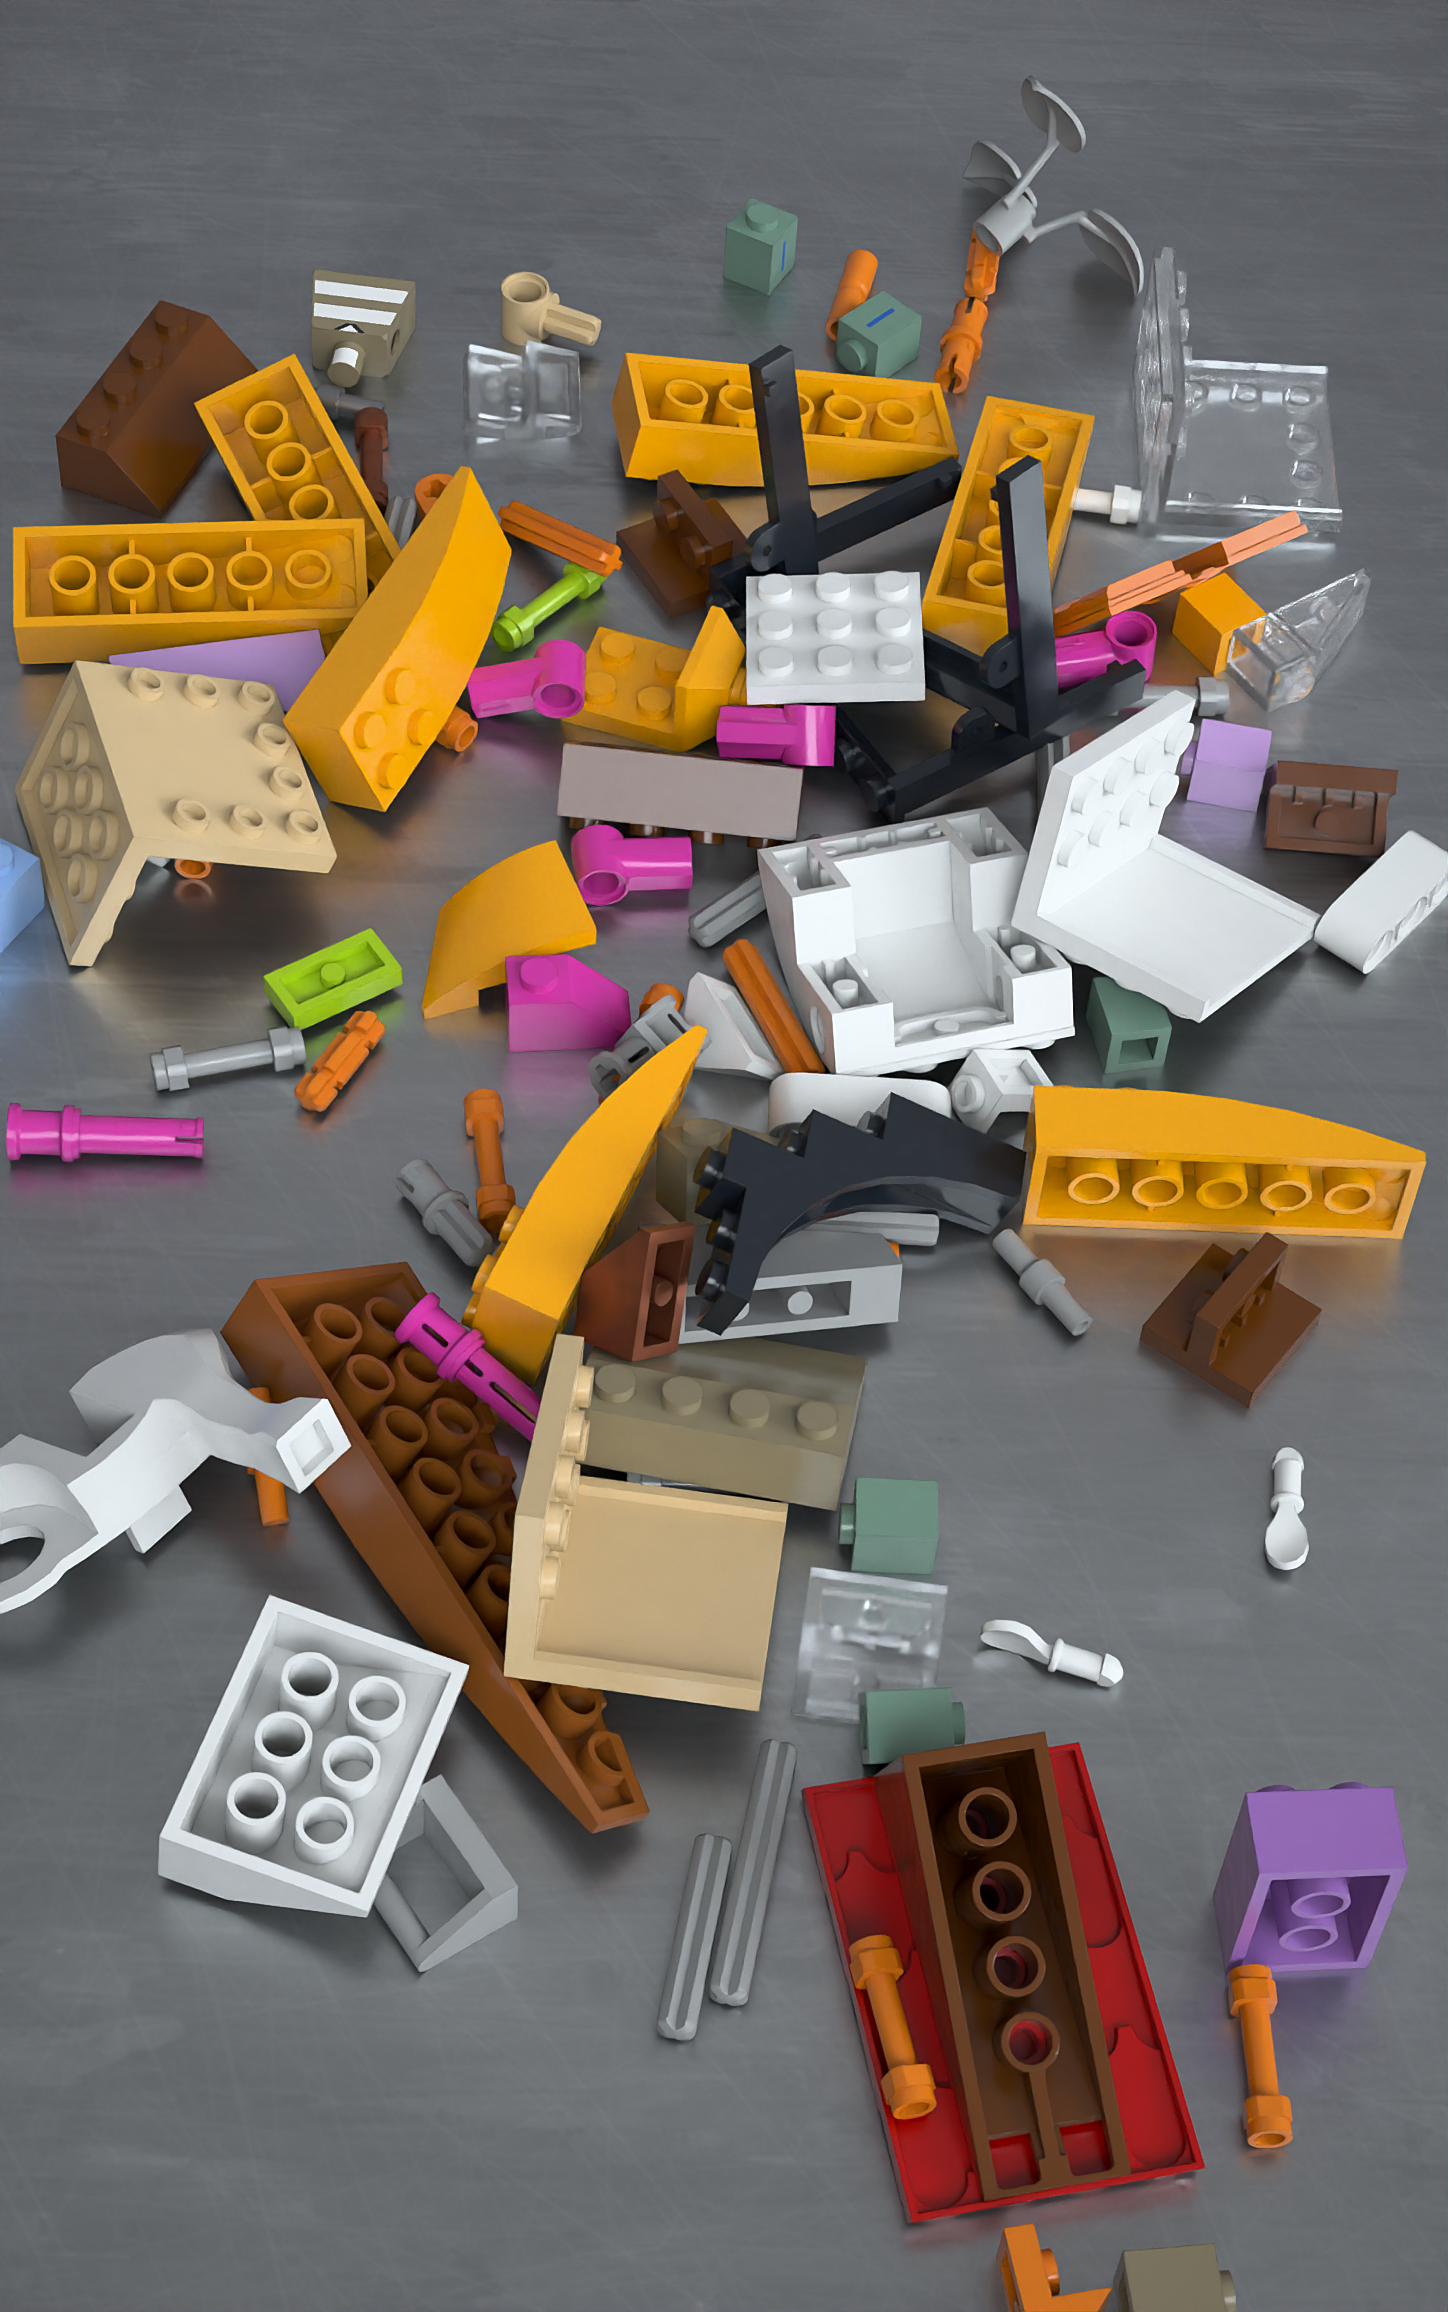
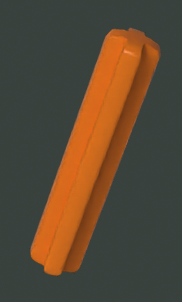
[497,500,623,577]
[722,939,825,1074]

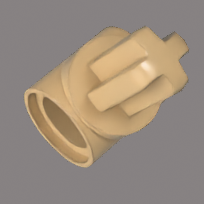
[501,272,601,346]

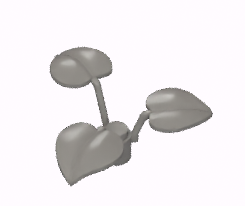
[962,75,1144,297]

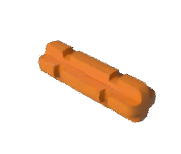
[964,228,1000,302]
[294,1010,385,1112]

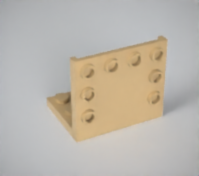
[14,660,337,967]
[504,1333,788,1711]

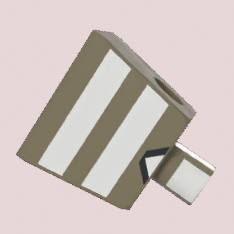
[311,269,416,387]

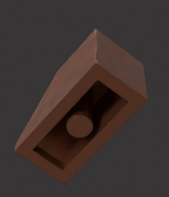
[574,1221,696,1362]

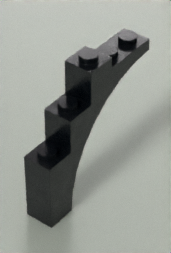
[693,1092,1027,1336]

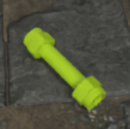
[490,562,608,652]

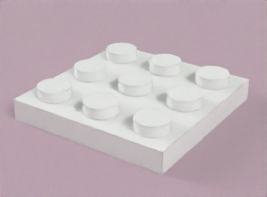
[746,571,925,705]

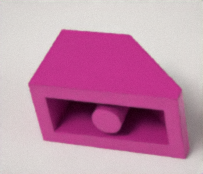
[505,954,632,1052]

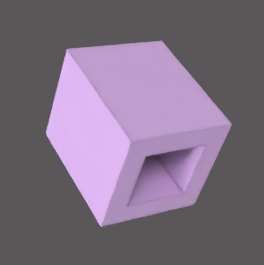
[1180,718,1272,813]

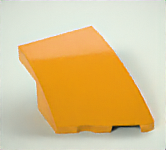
[421,840,596,1019]

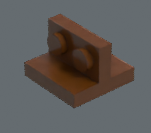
[616,469,747,620]
[1262,760,1398,859]
[1139,1232,1322,1408]

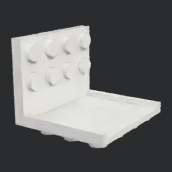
[1011,690,1322,1023]

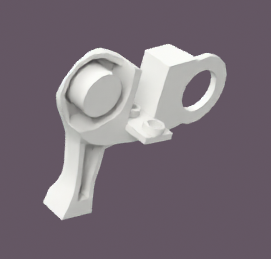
[0,1328,351,1614]

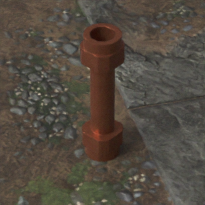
[354,407,389,518]

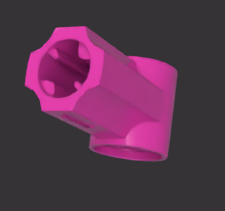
[1054,611,1157,688]
[467,640,586,719]
[716,704,836,766]
[571,825,693,906]

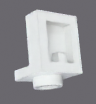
[947,1049,1053,1133]

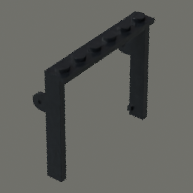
[743,345,1070,740]
[705,456,1146,825]

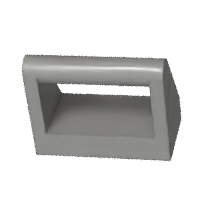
[373,1774,518,1972]

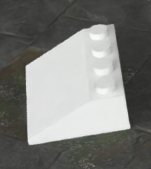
[158,1595,469,1918]

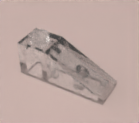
[1225,567,1373,713]

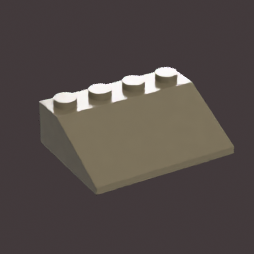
[575,1337,868,1511]

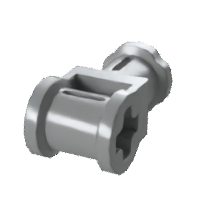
[588,994,711,1099]

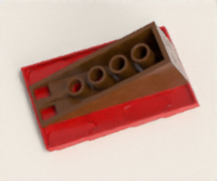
[801,1731,1205,2223]

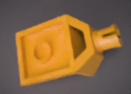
[562,606,784,752]

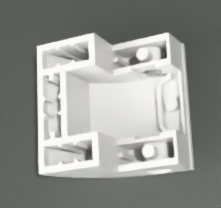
[757,807,1075,1077]

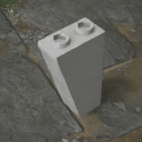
[638,1223,903,1344]

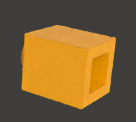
[1172,572,1267,675]

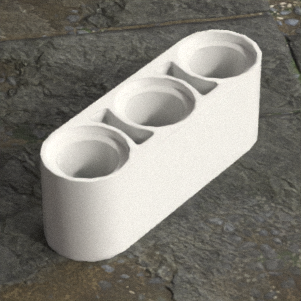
[1314,830,1448,974]
[767,1072,951,1139]

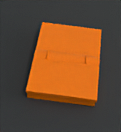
[1052,510,1308,638]

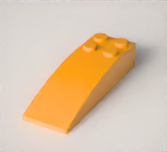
[611,352,960,487]
[194,353,401,657]
[921,395,1095,657]
[282,466,512,812]
[13,518,368,664]
[461,1024,708,1386]
[1021,1085,1426,1239]

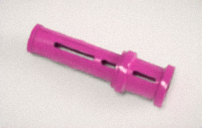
[6,1103,204,1162]
[393,1292,542,1442]

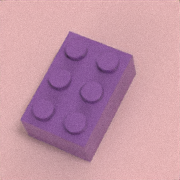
[1213,1782,1408,1974]

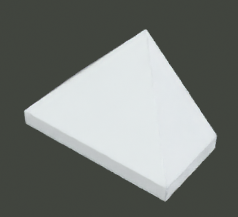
[683,972,786,1082]

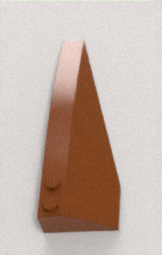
[220,1261,650,1834]

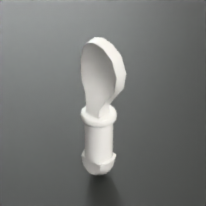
[1264,1447,1309,1570]
[980,1619,1123,1687]

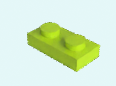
[263,928,403,1030]

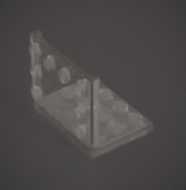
[1132,247,1343,533]

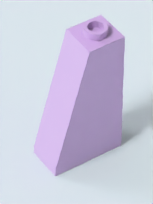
[108,629,325,753]

